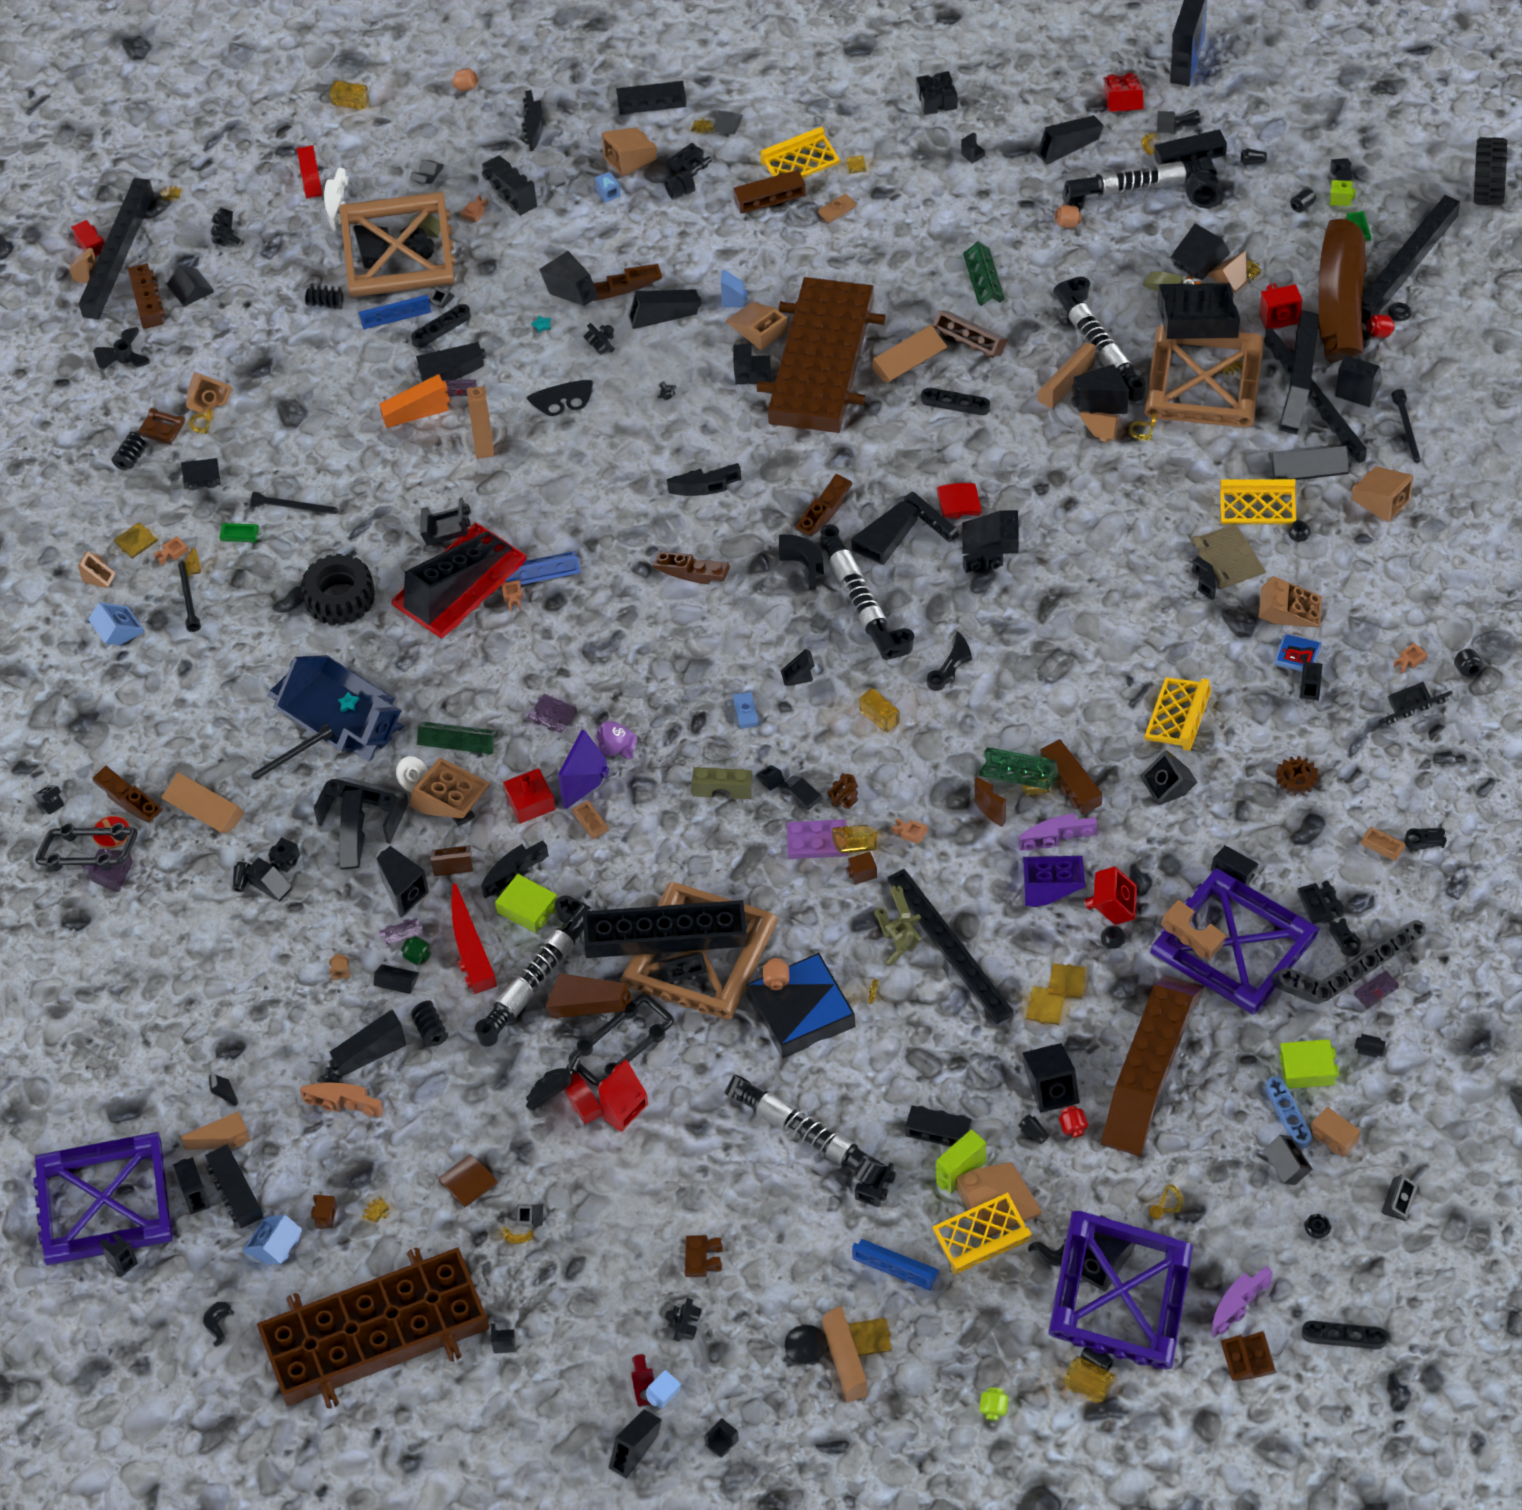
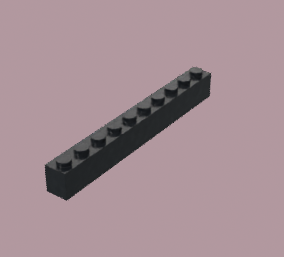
[79,178,154,320]
[1361,195,1460,325]

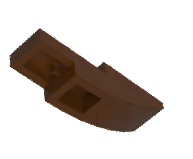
[795,473,852,537]
[653,551,730,585]
[92,765,163,823]

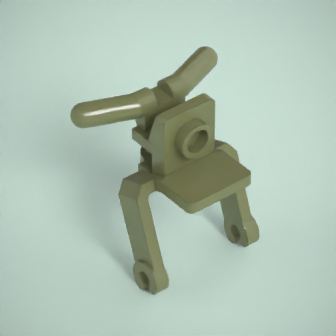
[874,886,921,966]

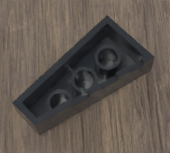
[482,155,537,216]

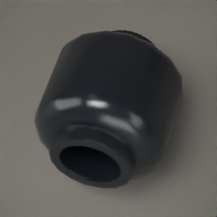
[1454,649,1483,677]

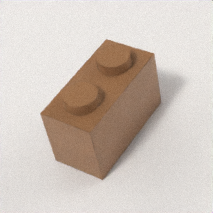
[1310,1106,1361,1157]

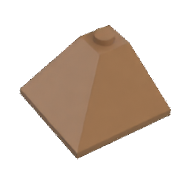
[408,758,490,818]
[956,1162,1042,1238]

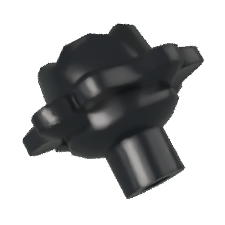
[657,381,677,400]
[317,1067,342,1083]

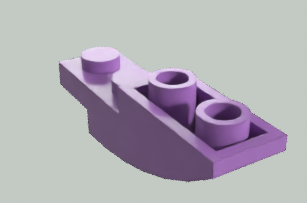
[1019,813,1097,851]
[1211,1266,1273,1338]

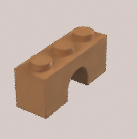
[1161,899,1227,961]

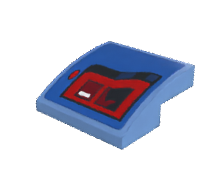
[1274,633,1322,671]

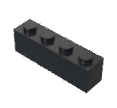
[616,80,686,115]
[1154,129,1227,165]
[204,1144,264,1229]

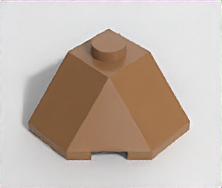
[186,371,232,414]
[1079,411,1120,442]

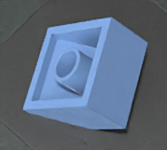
[88,602,145,645]
[242,1215,302,1265]

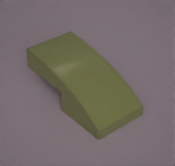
[1143,271,1183,292]

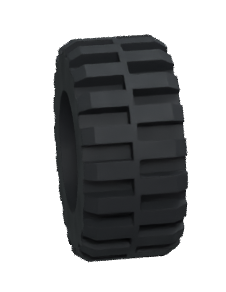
[1474,137,1507,205]
[301,554,375,625]

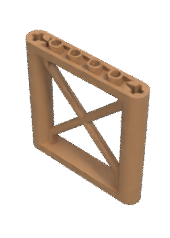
[339,192,456,298]
[1144,325,1264,428]
[620,882,778,1019]

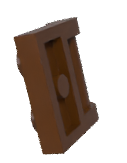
[138,408,185,445]

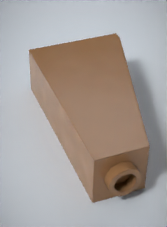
[467,386,494,459]

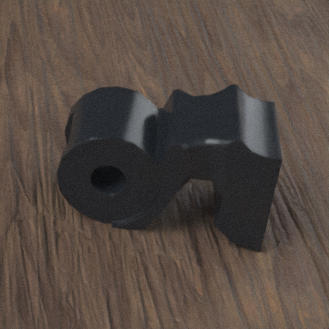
[1330,158,1352,181]

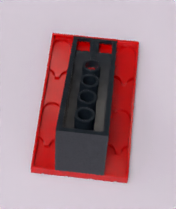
[391,522,526,639]

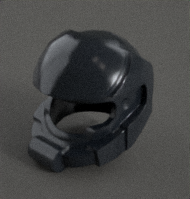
[1185,170,1225,209]

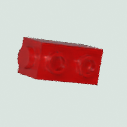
[71,220,105,257]

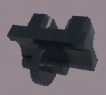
[583,322,615,355]
[665,1298,702,1342]

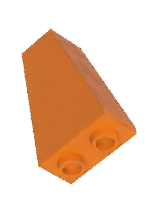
[379,375,450,428]

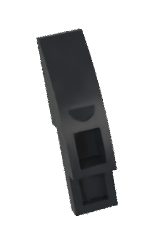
[521,90,543,151]
[666,463,741,496]
[481,840,549,899]

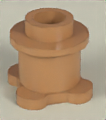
[329,954,351,980]

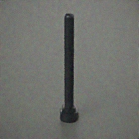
[1391,389,1421,463]
[251,491,338,514]
[178,561,201,632]
[251,723,335,780]

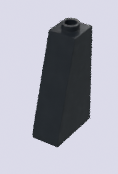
[1037,115,1104,165]
[629,289,702,329]
[416,342,486,384]
[851,501,918,565]
[329,1009,406,1077]

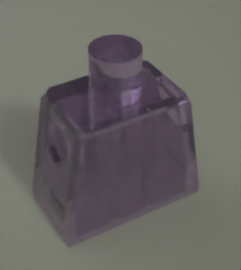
[82,849,133,892]

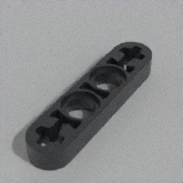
[411,304,471,348]
[921,388,990,415]
[904,492,959,542]
[1302,1321,1388,1350]

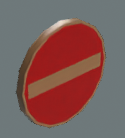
[92,816,130,849]

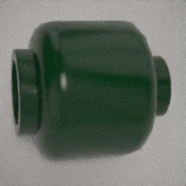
[400,936,432,966]

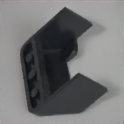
[314,777,409,844]

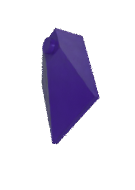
[558,730,609,809]
[1023,856,1085,907]

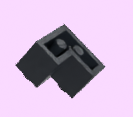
[733,344,771,385]

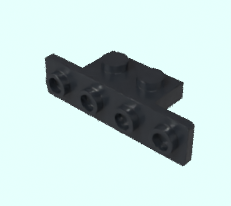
[1379,681,1453,725]

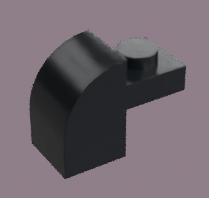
[1299,662,1323,702]

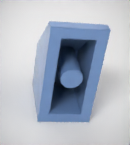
[721,270,748,307]

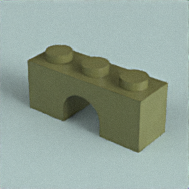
[692,767,753,799]

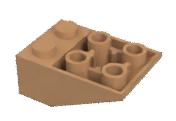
[726,302,788,351]
[1259,576,1322,628]

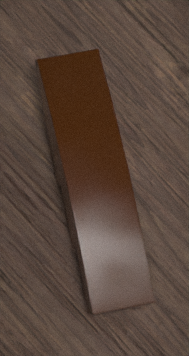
[593,264,662,301]

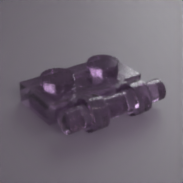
[527,694,577,733]
[379,918,424,945]

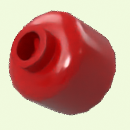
[1366,315,1395,338]
[1058,1106,1089,1138]

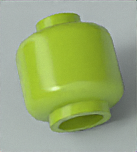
[979,1388,1009,1421]

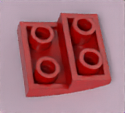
[936,483,982,519]

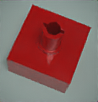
[1259,283,1303,330]
[503,768,556,824]
[1084,866,1137,925]

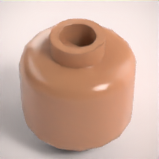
[452,68,478,92]
[1055,204,1082,229]
[763,958,789,990]

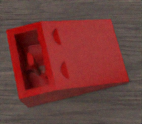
[1103,73,1144,112]
[598,1059,649,1132]

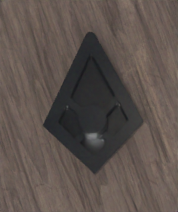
[209,1073,239,1106]

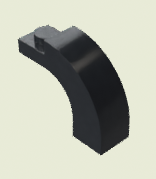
[779,534,824,590]

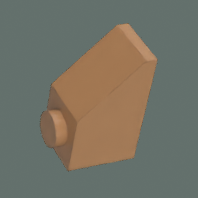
[69,248,96,284]

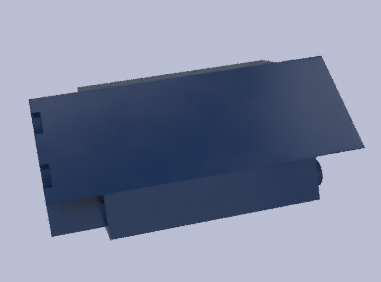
[268,655,405,761]

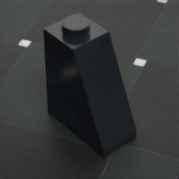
[353,224,389,270]
[173,1157,210,1215]
[609,1409,662,1479]

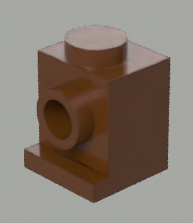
[311,1194,337,1229]

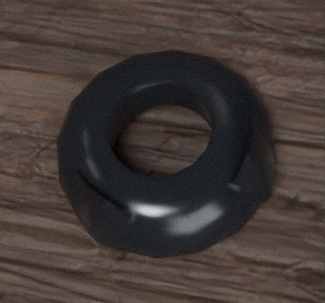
[1388,302,1411,321]

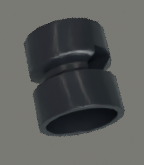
[664,170,696,200]

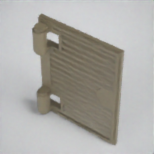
[1190,524,1266,589]

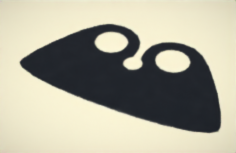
[527,380,593,416]

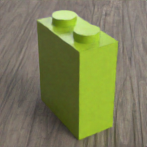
[495,874,558,933]
[1279,1039,1339,1089]
[936,1129,986,1194]

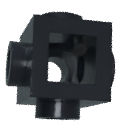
[268,837,300,873]

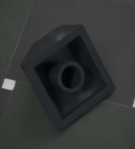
[1140,750,1198,805]

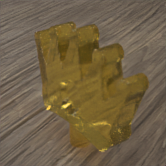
[691,118,714,135]
[159,186,182,201]
[1246,260,1261,280]
[1219,357,1243,375]
[869,978,880,1004]
[362,1197,389,1223]

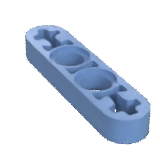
[1266,1077,1312,1149]

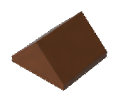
[430,845,473,876]

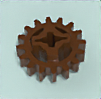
[1275,756,1319,796]

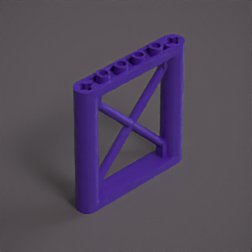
[1150,868,1320,1015]
[33,1131,173,1266]
[1048,1211,1193,1369]

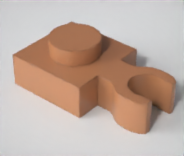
[461,195,488,223]
[154,536,189,565]
[501,580,523,612]
[1393,643,1428,673]
[891,819,928,844]

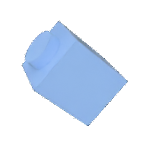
[646,1370,681,1410]

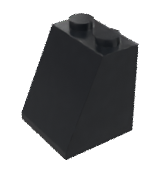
[1170,223,1230,280]
[539,251,598,306]
[1335,355,1383,407]
[1071,364,1129,414]
[376,846,429,917]
[1022,1043,1080,1113]
[1081,1215,1136,1292]

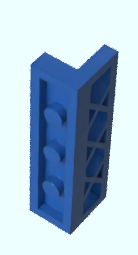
[358,295,431,330]
[506,551,581,585]
[852,1239,939,1291]

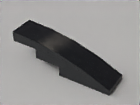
[339,789,365,870]

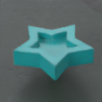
[531,316,551,333]
[338,691,359,713]

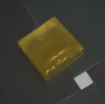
[846,155,866,174]

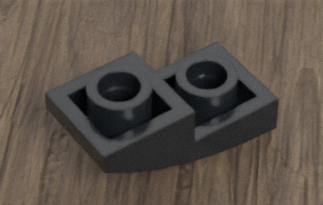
[963,551,1003,573]

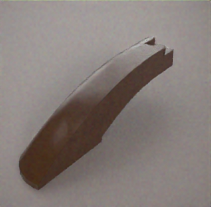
[1318,219,1367,363]

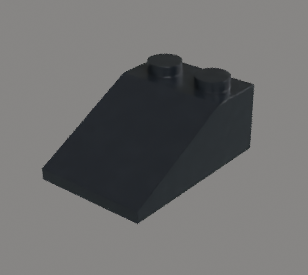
[962,510,1019,554]

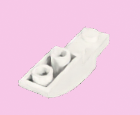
[324,168,349,231]

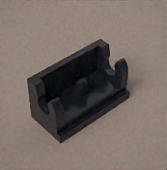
[1210,845,1259,885]
[99,1234,138,1277]

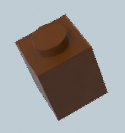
[846,852,877,885]

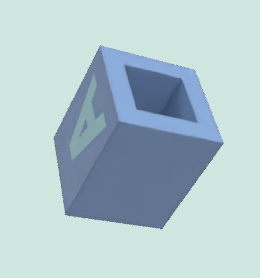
[595,172,621,203]

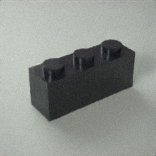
[905,1105,972,1147]

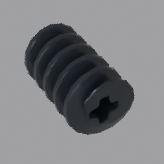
[305,284,344,309]
[111,431,148,471]
[411,1000,448,1047]

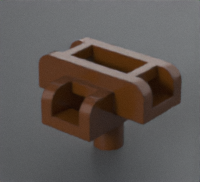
[827,773,858,809]

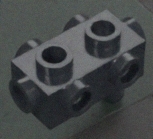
[210,207,242,247]
[400,226,435,260]

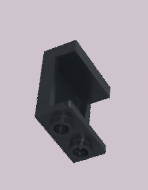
[420,498,471,546]

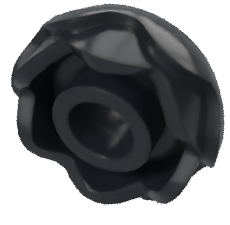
[1287,520,1311,542]
[1101,925,1126,949]
[1304,1214,1331,1239]

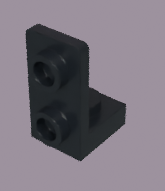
[854,1162,896,1207]

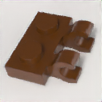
[685,1235,723,1277]

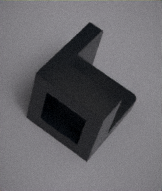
[961,132,985,164]
[491,1323,515,1354]
[704,1418,739,1458]

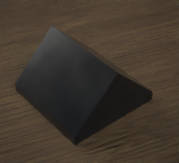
[167,265,214,307]

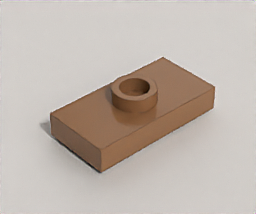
[818,193,856,223]
[572,800,609,840]
[1361,826,1406,861]

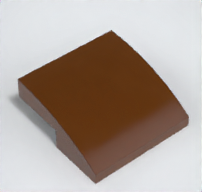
[975,777,1006,827]
[438,1154,498,1208]
[1221,1331,1277,1381]

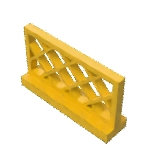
[760,126,840,178]
[1219,479,1296,524]
[1144,677,1211,751]
[932,1192,1032,1275]

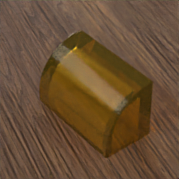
[832,825,878,854]

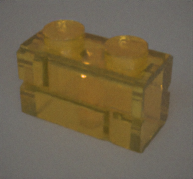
[330,81,369,110]
[859,688,900,733]
[1063,1356,1116,1403]

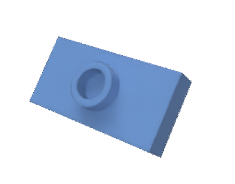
[733,692,759,729]

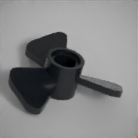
[94,327,150,369]

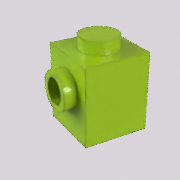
[1330,180,1356,206]

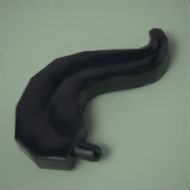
[1028,1238,1066,1266]
[203,1302,235,1347]

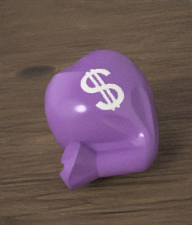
[596,721,637,759]

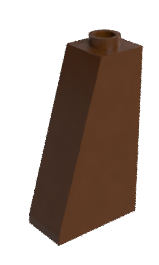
[546,973,631,1018]

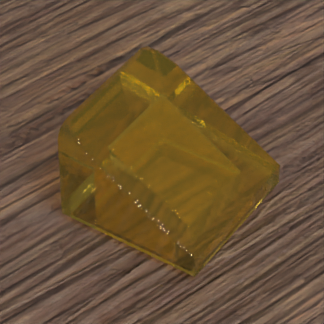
[185,548,201,576]

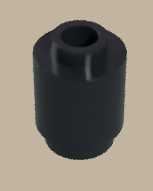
[1290,189,1316,213]
[1354,1034,1386,1058]
[1080,1347,1114,1375]

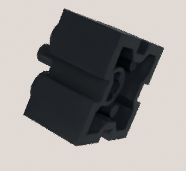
[916,71,957,115]

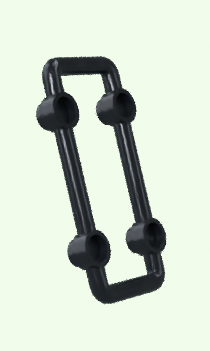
[35,823,138,871]
[568,994,674,1086]

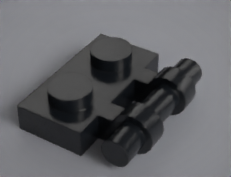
[667,143,712,177]
[1297,881,1345,924]

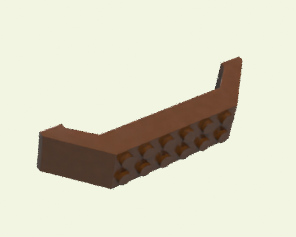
[1101,975,1204,1157]

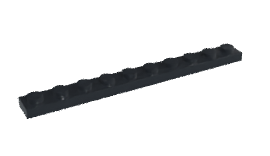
[1264,327,1367,463]
[887,868,1014,1024]

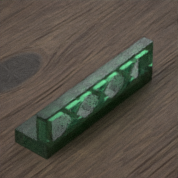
[963,241,1005,306]
[417,721,498,754]
[979,747,1059,790]

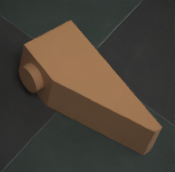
[181,1111,251,1150]

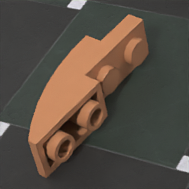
[300,1083,384,1118]

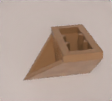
[1208,251,1246,293]
[78,551,116,588]

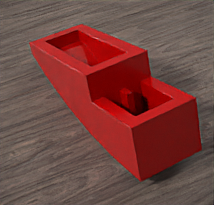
[296,145,323,199]
[563,1072,603,1125]

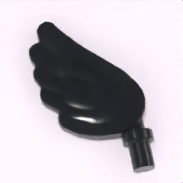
[526,1057,581,1110]

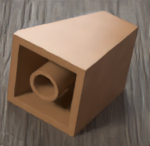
[601,127,657,177]
[1352,466,1414,522]

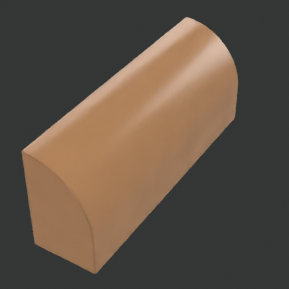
[871,325,947,383]
[1038,343,1095,409]
[161,772,244,833]
[822,1306,867,1402]

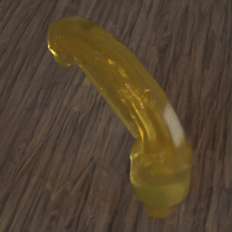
[1141,133,1156,154]
[502,1226,534,1244]

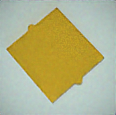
[114,522,158,559]
[1048,963,1086,999]
[1026,986,1066,1025]
[849,1318,892,1357]

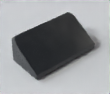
[373,964,419,994]
[1381,1174,1418,1221]

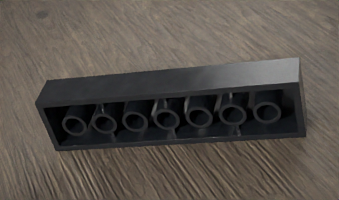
[582,900,747,958]

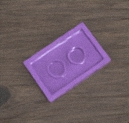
[787,819,848,859]

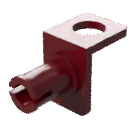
[631,1354,654,1407]

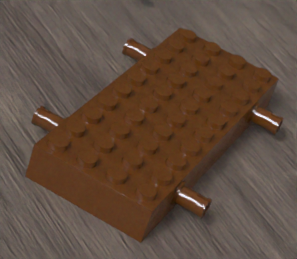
[757,277,886,433]
[256,1247,490,1409]

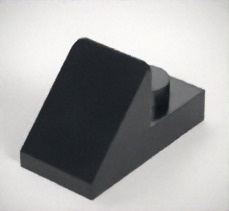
[780,649,815,686]
[32,785,64,814]

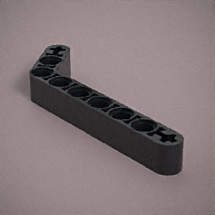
[1278,310,1319,435]
[1271,920,1426,1004]

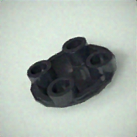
[784,1324,827,1365]

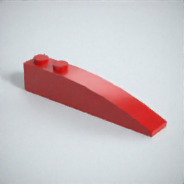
[451,883,497,995]

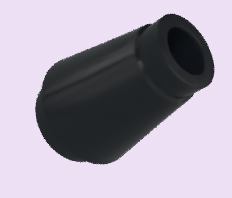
[1175,109,1201,127]
[1240,148,1267,165]
[232,861,251,892]
[1018,1114,1049,1144]

